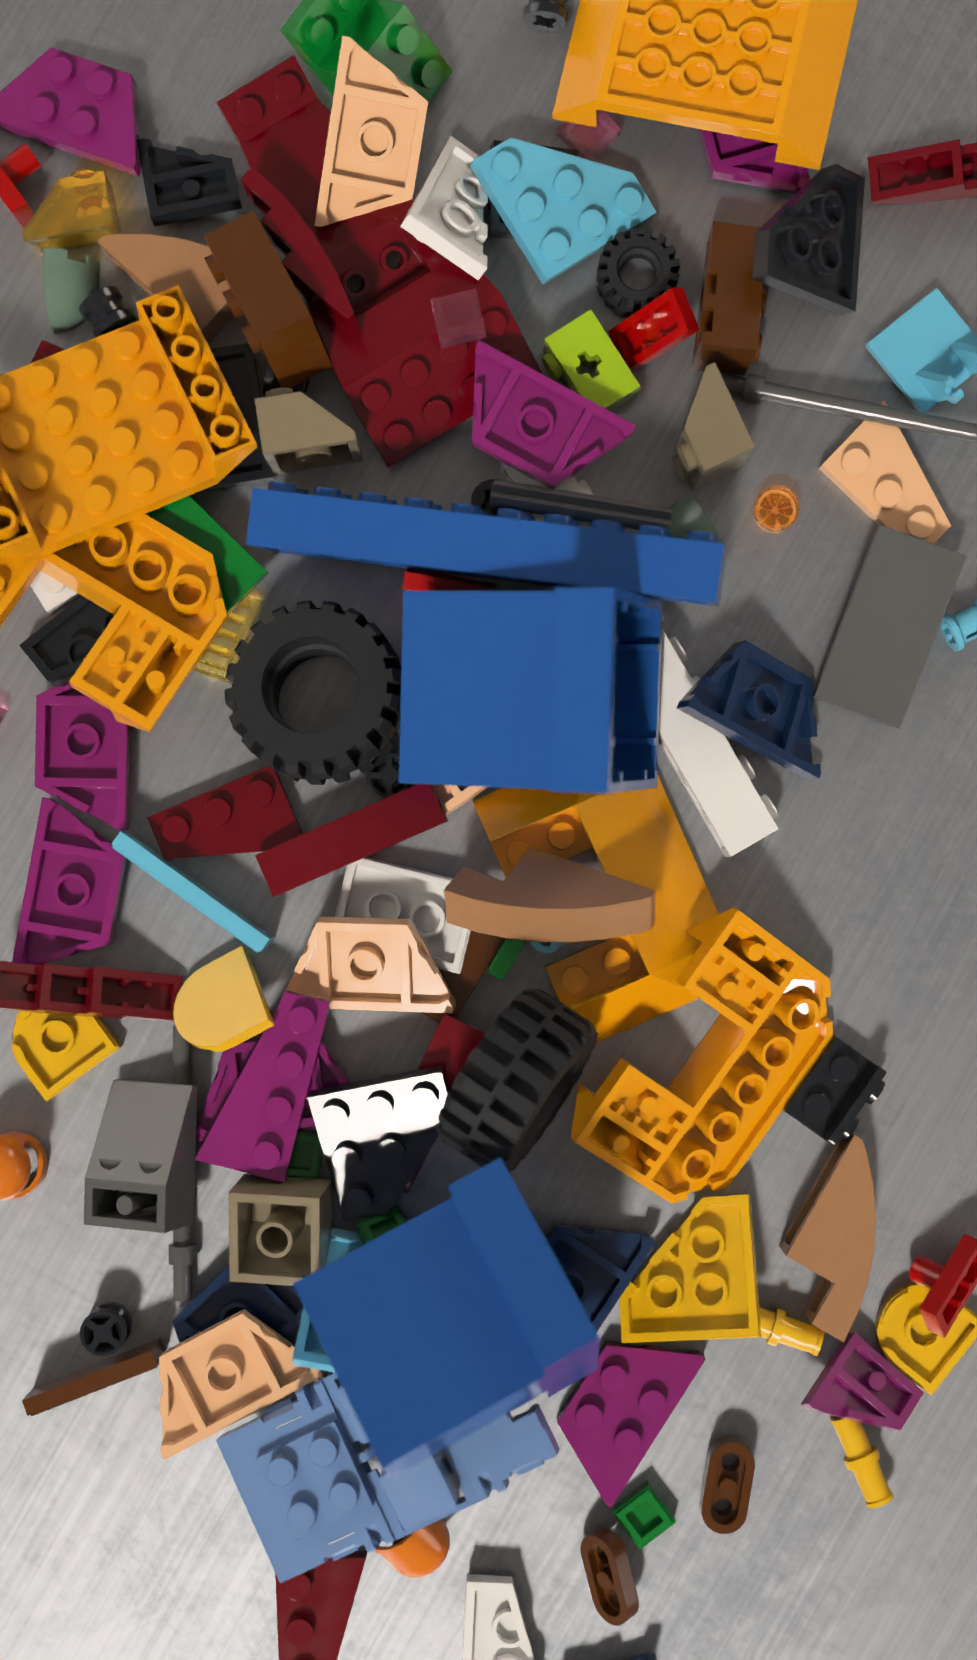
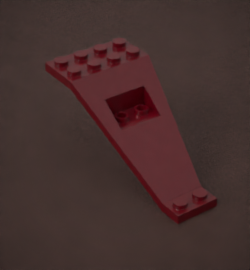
[215,55,542,467]

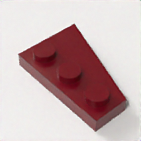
[147,766,303,859]
[275,1550,367,1660]

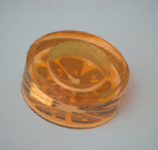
[752,485,800,533]

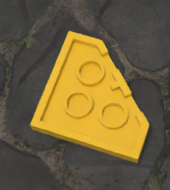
[619,1194,762,1343]

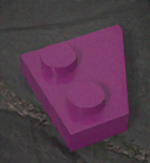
[801,1332,924,1430]

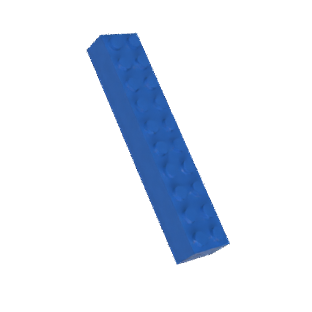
[246,481,727,607]

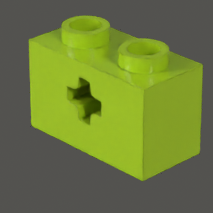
[541,309,640,413]

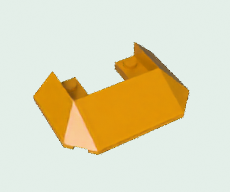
[0,514,227,733]
[472,774,719,1043]
[571,907,833,1204]

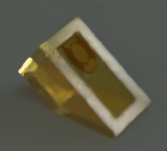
[22,168,122,256]

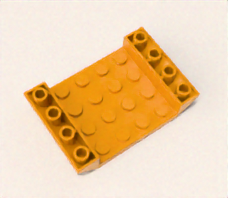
[552,0,858,170]
[0,285,257,557]

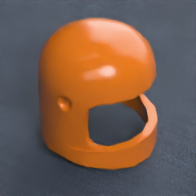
[0,1130,48,1201]
[374,1519,450,1578]

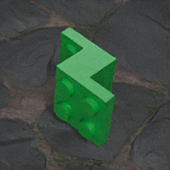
[280,0,453,103]

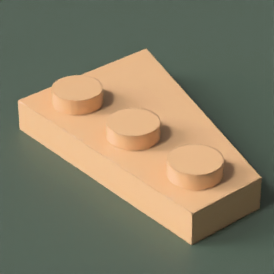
[819,400,951,544]

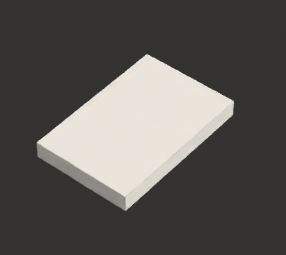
[334,857,471,974]

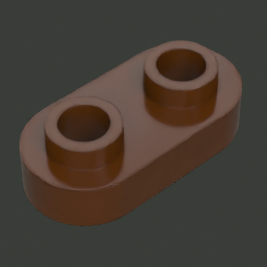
[699,1436,755,1534]
[580,1528,639,1626]

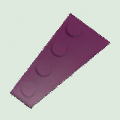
[194,990,331,1183]

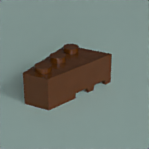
[204,210,332,388]
[691,221,768,376]

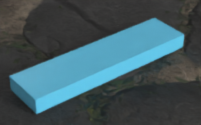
[111,831,275,953]

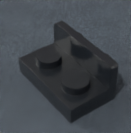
[783,1035,887,1147]

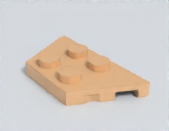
[314,36,428,227]
[281,916,456,1013]
[159,1309,325,1460]

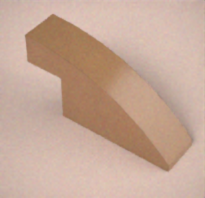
[97,234,234,344]
[444,847,655,942]
[779,1133,876,1342]

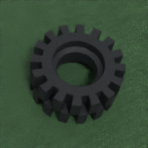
[596,227,680,317]

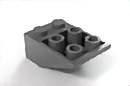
[84,1079,197,1233]

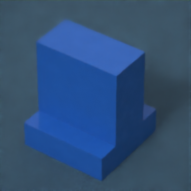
[399,587,663,794]
[293,1157,599,1479]

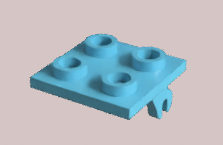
[865,288,977,413]

